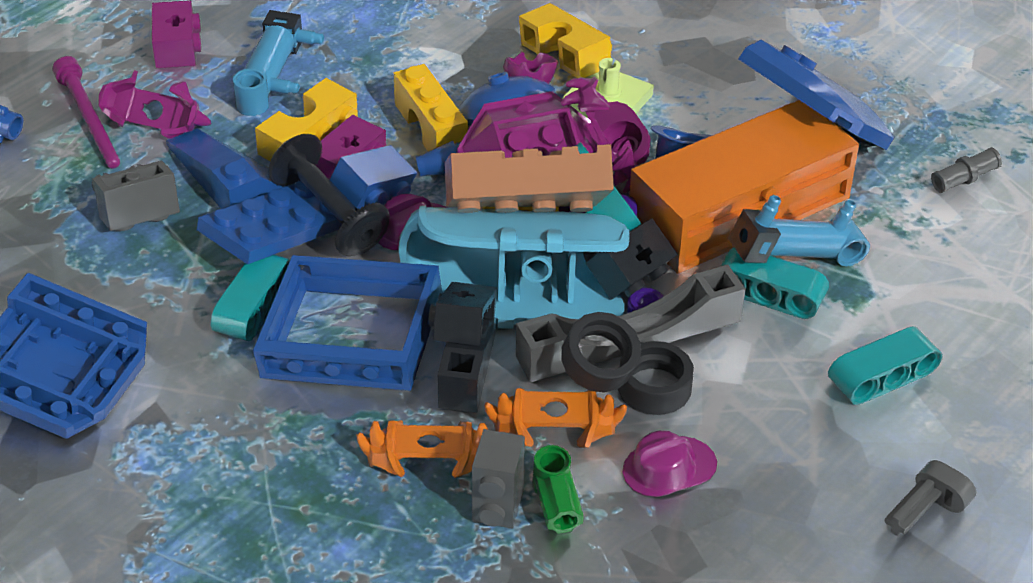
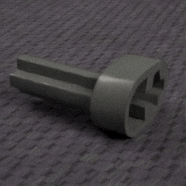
[884,460,976,535]

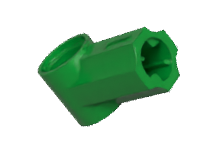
[532,445,584,534]

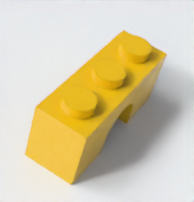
[519,3,612,78]
[393,64,468,152]
[255,78,358,161]

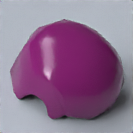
[503,52,558,84]

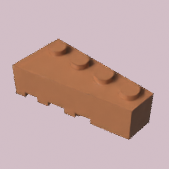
[445,144,614,213]

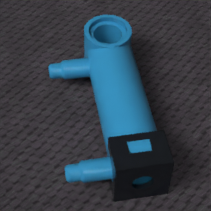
[233,10,324,116]
[728,195,870,266]

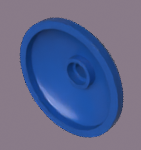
[458,72,556,126]

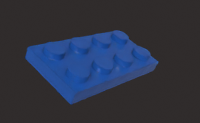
[197,181,342,265]

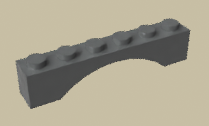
[516,264,745,382]

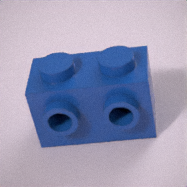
[330,145,417,209]

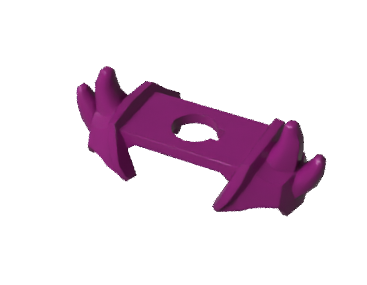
[98,70,211,139]
[561,76,638,193]

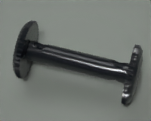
[268,134,390,256]

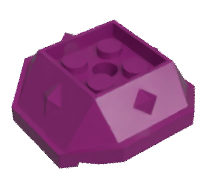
[456,91,599,213]

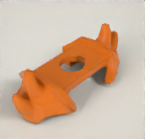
[484,388,627,448]
[356,420,488,478]

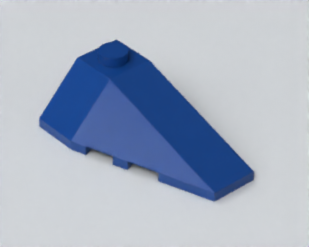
[166,128,289,209]

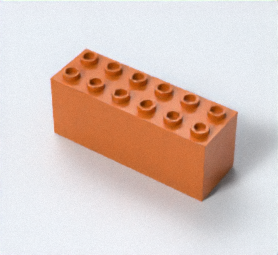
[629,100,859,274]

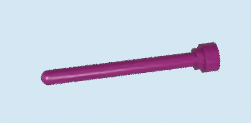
[52,56,120,169]

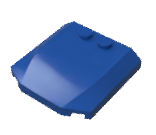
[738,40,895,150]
[0,273,147,439]

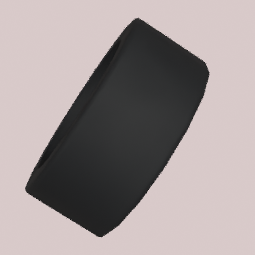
[561,312,641,393]
[618,341,694,415]

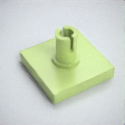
[562,58,654,118]

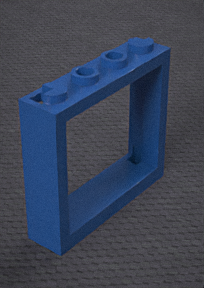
[253,255,443,391]

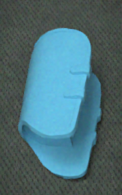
[398,205,630,329]

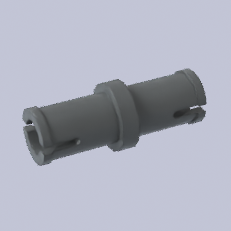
[931,147,1002,193]

